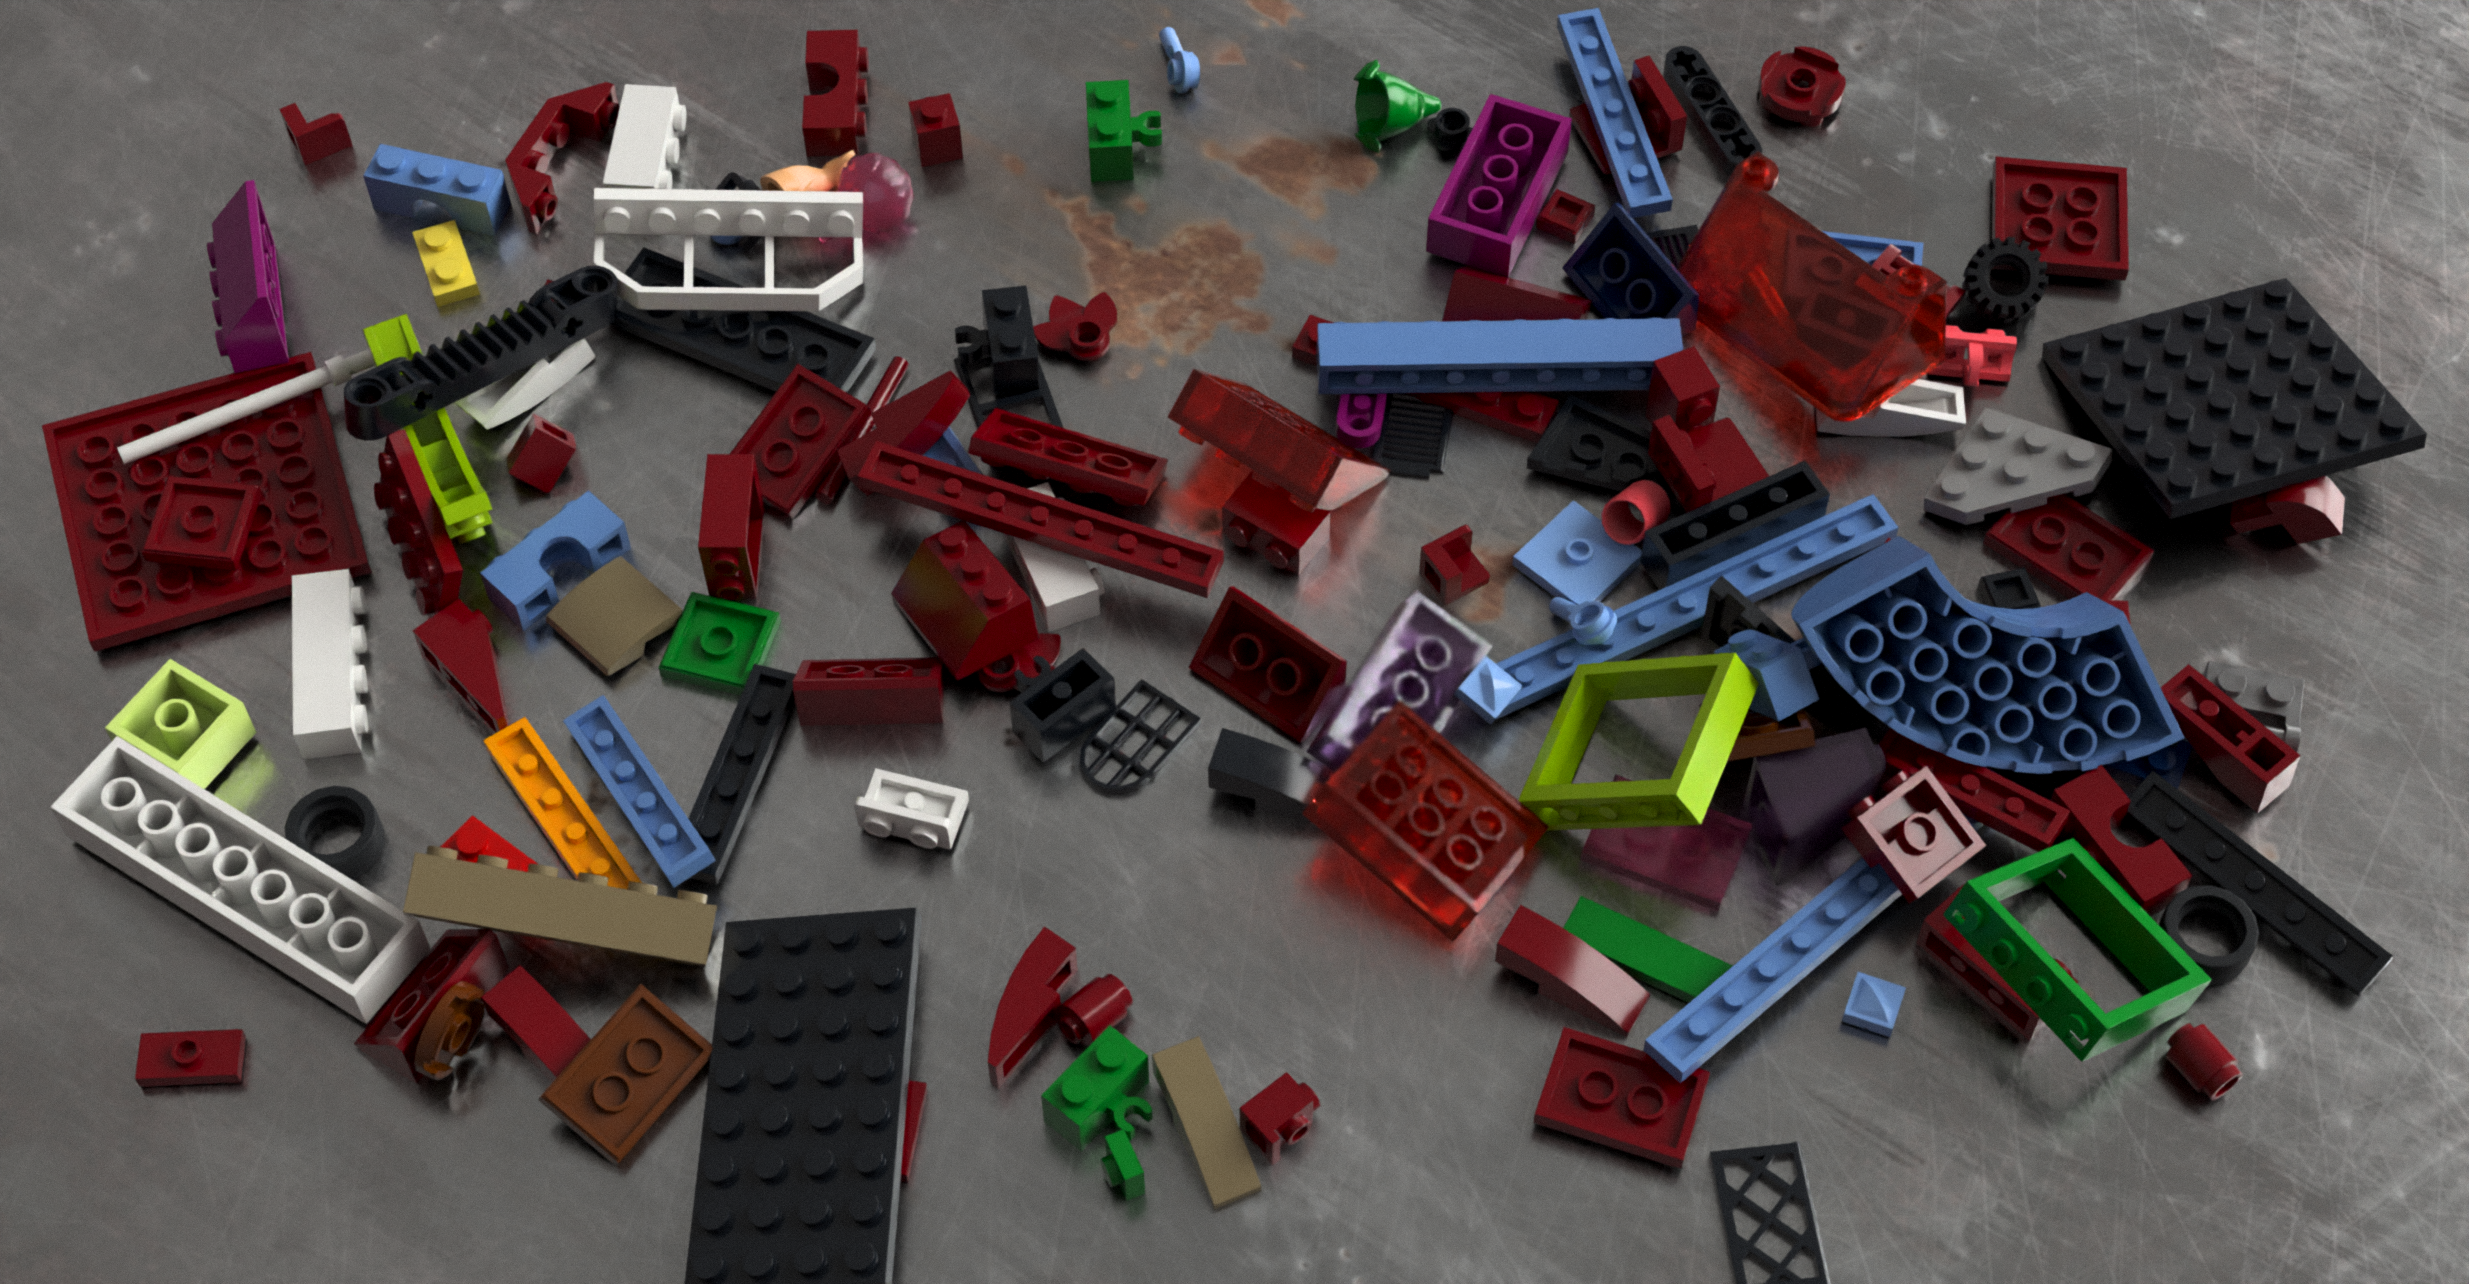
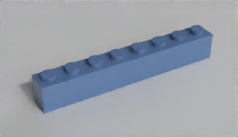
[1316,317,1683,394]

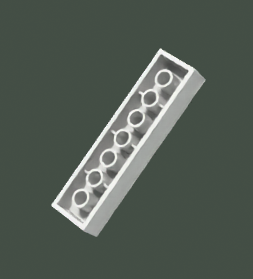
[50,736,430,1024]

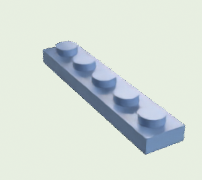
[563,695,716,887]

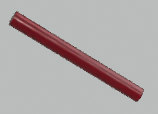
[815,356,909,504]

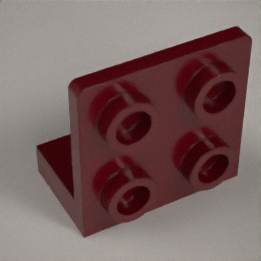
[1569,55,1687,174]
[1648,415,1769,513]

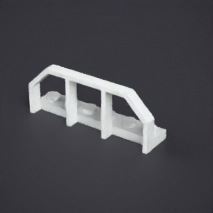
[594,188,863,311]

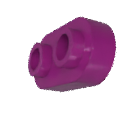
[1336,393,1387,448]

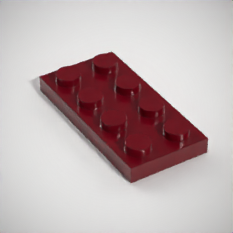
[968,408,1168,506]
[374,430,463,619]

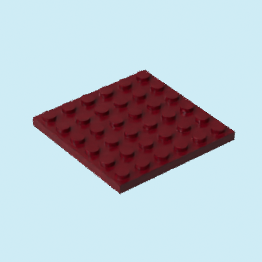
[42,352,372,652]

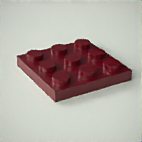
[1992,156,2129,281]

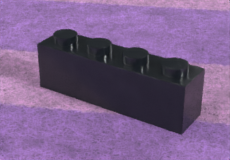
[1640,461,1830,590]

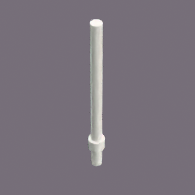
[117,349,375,465]

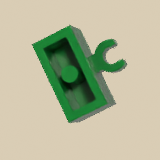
[1086,80,1162,182]
[1041,1025,1153,1152]

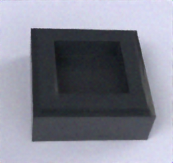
[1978,568,2041,609]

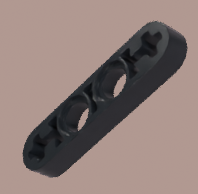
[1663,46,1762,179]

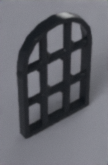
[1080,679,1201,795]

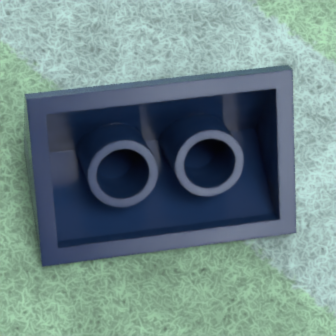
[1562,203,1699,337]

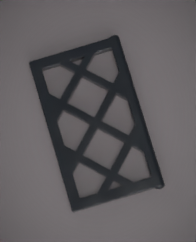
[1709,1141,1831,1284]

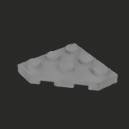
[1924,407,2113,525]

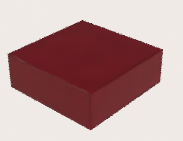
[1536,189,1595,245]

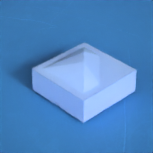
[1454,656,1522,725]
[1842,972,1906,1037]

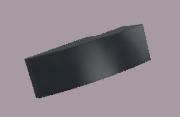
[1208,728,1361,833]

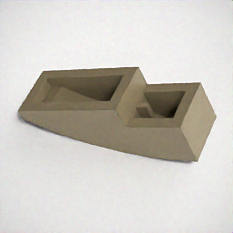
[1152,1036,1261,1210]

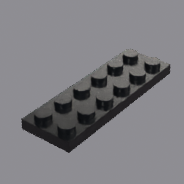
[610,247,876,392]

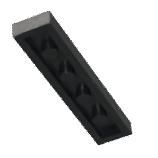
[688,664,796,885]

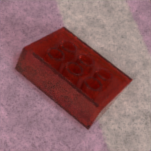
[1168,369,1391,513]
[1302,701,1549,942]

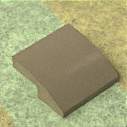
[546,556,682,676]

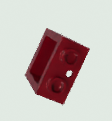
[698,454,765,602]

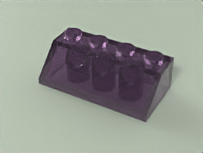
[1306,590,1493,793]

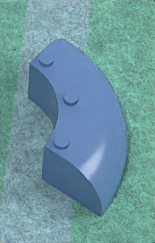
[1791,536,2185,774]

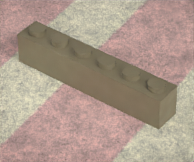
[403,846,717,967]

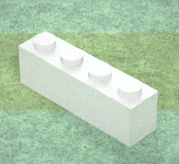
[292,569,369,760]

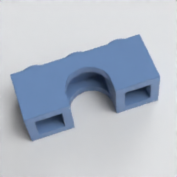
[363,144,511,236]
[480,490,631,631]

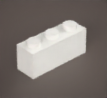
[602,84,687,189]
[1002,482,1105,632]

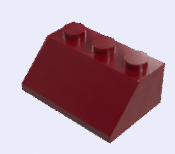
[891,520,1040,681]

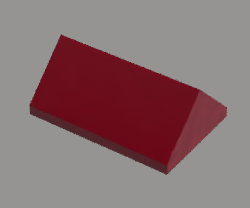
[1442,266,1592,322]
[1188,586,1347,742]
[793,657,945,726]
[354,929,509,1084]

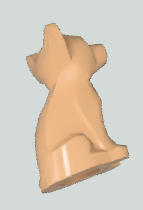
[760,150,855,192]

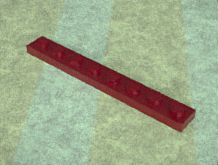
[857,441,1224,598]

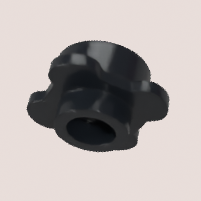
[1427,108,1473,151]

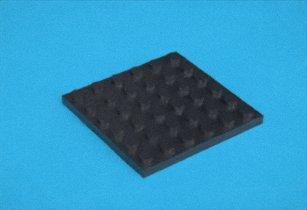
[2042,278,2427,519]

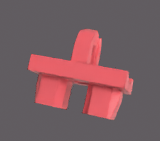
[1928,325,2017,387]

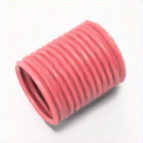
[1601,480,1670,545]

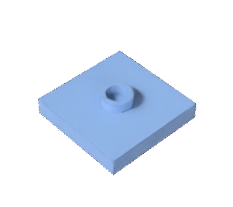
[1512,500,1642,605]

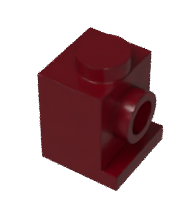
[1239,1072,1321,1166]

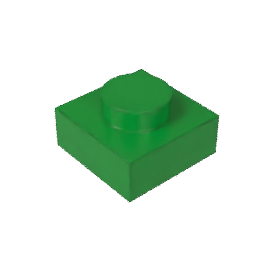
[1100,1129,1145,1201]

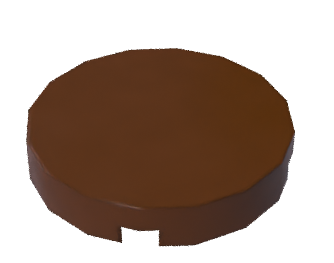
[414,981,485,1080]

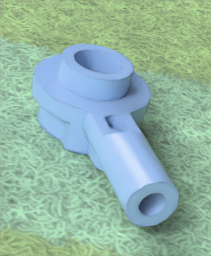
[1159,27,1200,93]
[1549,596,1617,645]

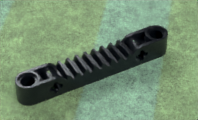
[344,266,617,441]

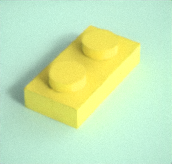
[412,220,480,307]

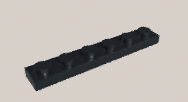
[2126,771,2393,997]

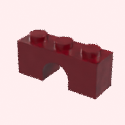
[802,30,869,157]
[2050,765,2192,917]

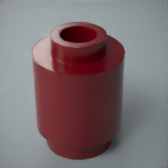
[1058,974,1133,1046]
[2166,1023,2243,1100]

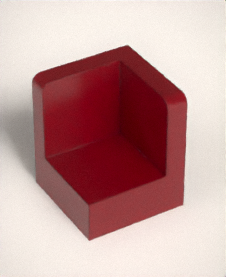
[279,103,353,166]
[507,413,576,493]
[1419,524,1490,606]

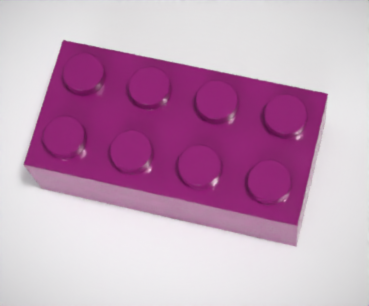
[1426,93,1572,277]

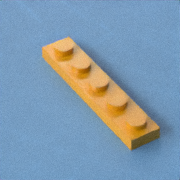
[483,717,642,889]

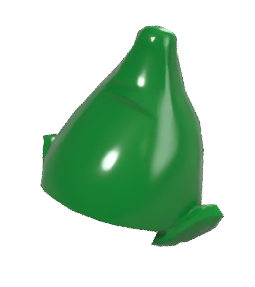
[1353,59,1442,153]

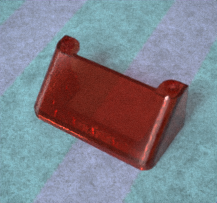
[1676,151,1947,422]

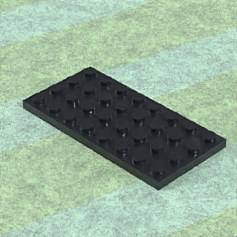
[685,907,922,1284]

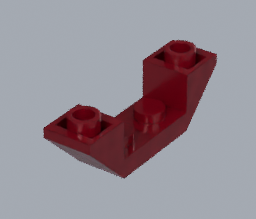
[505,82,620,235]

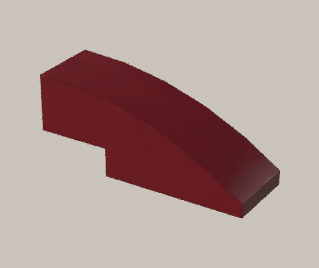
[837,370,970,496]
[1495,905,1650,1037]
[988,926,1078,1089]
[481,965,591,1083]

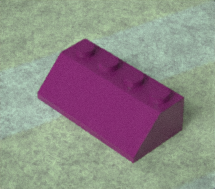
[207,180,289,373]

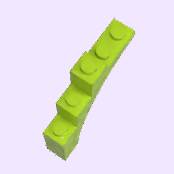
[361,314,493,544]

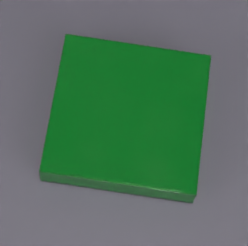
[658,591,781,696]

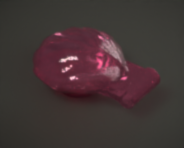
[818,153,914,244]

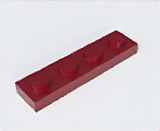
[1869,728,2070,852]

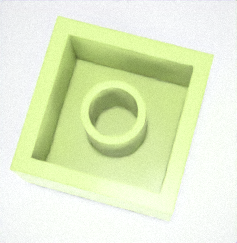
[105,659,257,789]

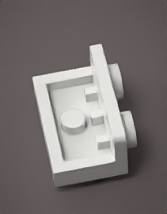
[854,768,969,850]

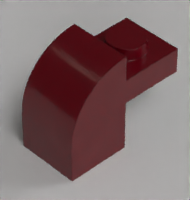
[2230,476,2345,544]

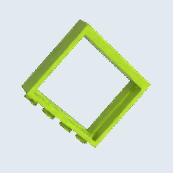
[1517,653,1759,831]

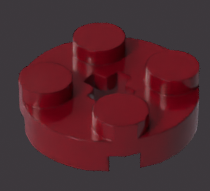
[1758,46,1846,127]

